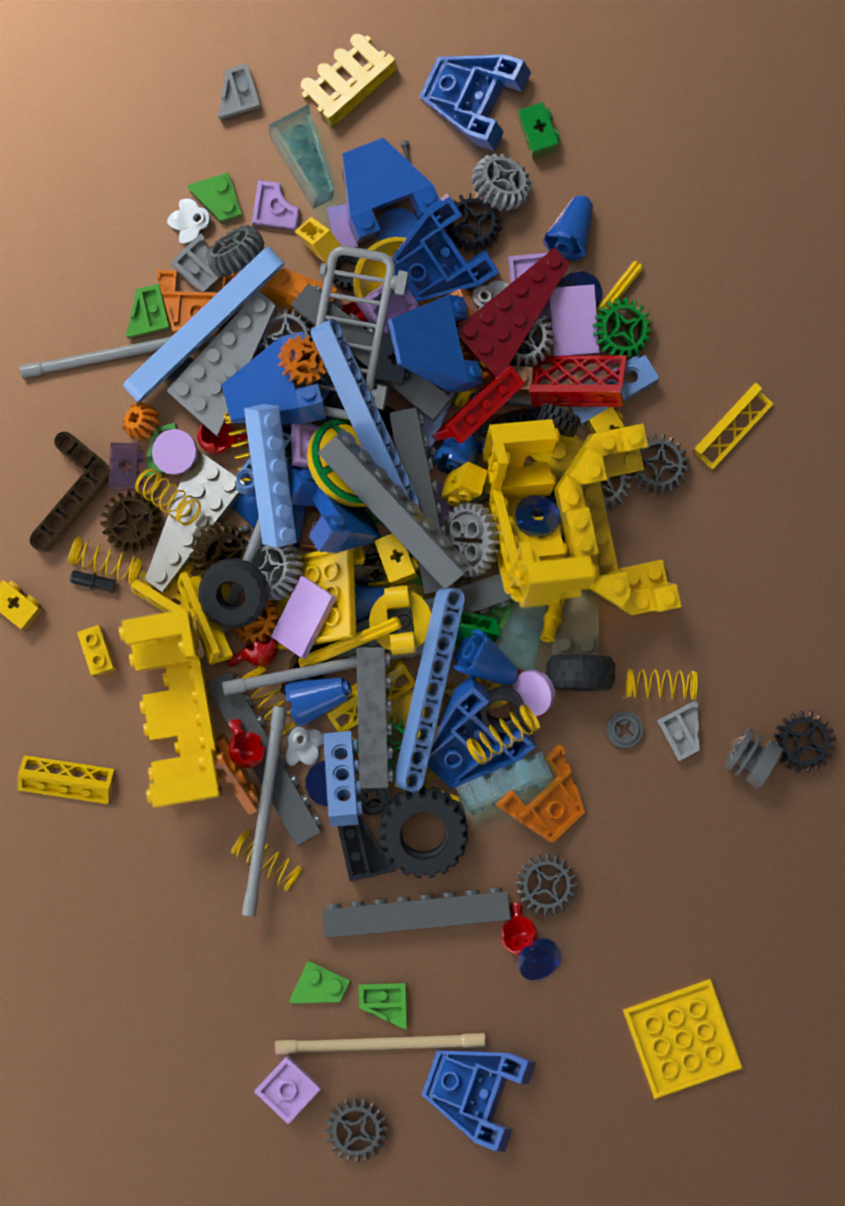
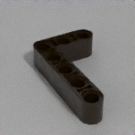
[29,431,112,553]

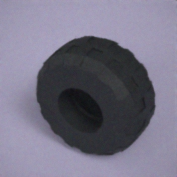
[198,558,269,629]
[546,654,615,691]

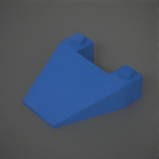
[419,54,531,151]
[342,138,439,244]
[392,193,499,302]
[388,295,483,392]
[221,331,326,424]
[288,468,382,553]
[427,676,536,789]
[421,1051,536,1152]

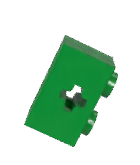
[517,102,560,158]
[454,611,500,647]

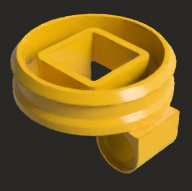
[369,585,431,656]

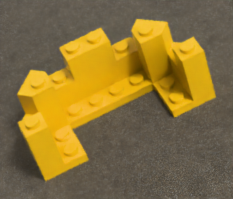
[483,419,597,608]
[554,424,681,615]
[119,609,223,808]

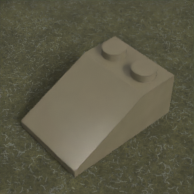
[551,590,599,656]

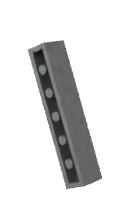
[356,647,393,789]

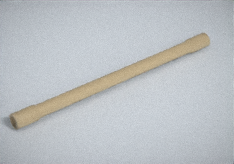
[275,1033,485,1055]

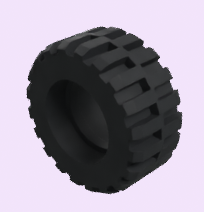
[380,785,468,879]

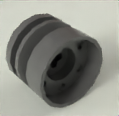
[724,727,783,789]

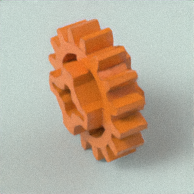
[277,335,326,386]
[232,598,280,645]

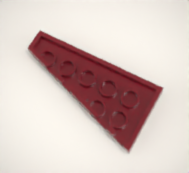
[457,247,570,379]

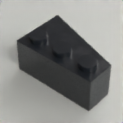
[337,815,395,882]

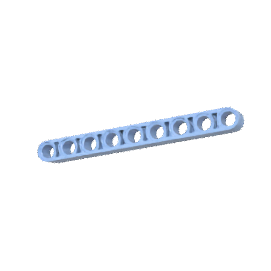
[122,246,285,403]

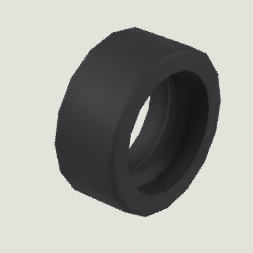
[480,686,524,733]

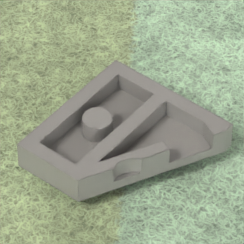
[218,63,260,120]
[171,234,219,292]
[657,700,699,761]

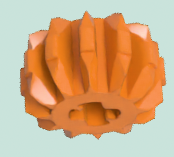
[122,402,161,441]

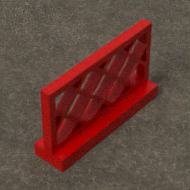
[529,356,627,407]
[432,366,525,443]

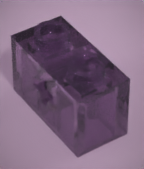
[109,442,144,492]

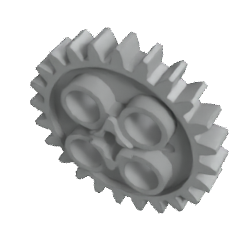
[444,503,500,577]

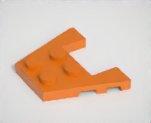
[156,270,239,336]
[214,733,259,815]
[495,745,585,843]

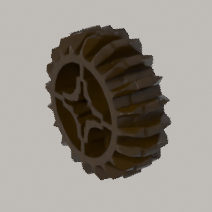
[100,491,162,552]
[189,522,249,584]

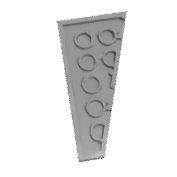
[167,291,276,437]

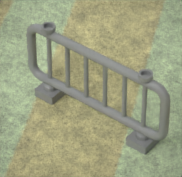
[299,246,410,420]

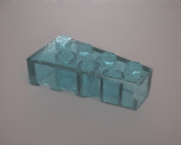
[268,105,334,209]
[496,602,547,672]
[455,751,552,816]

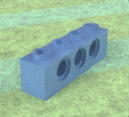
[568,355,659,428]
[323,731,362,827]

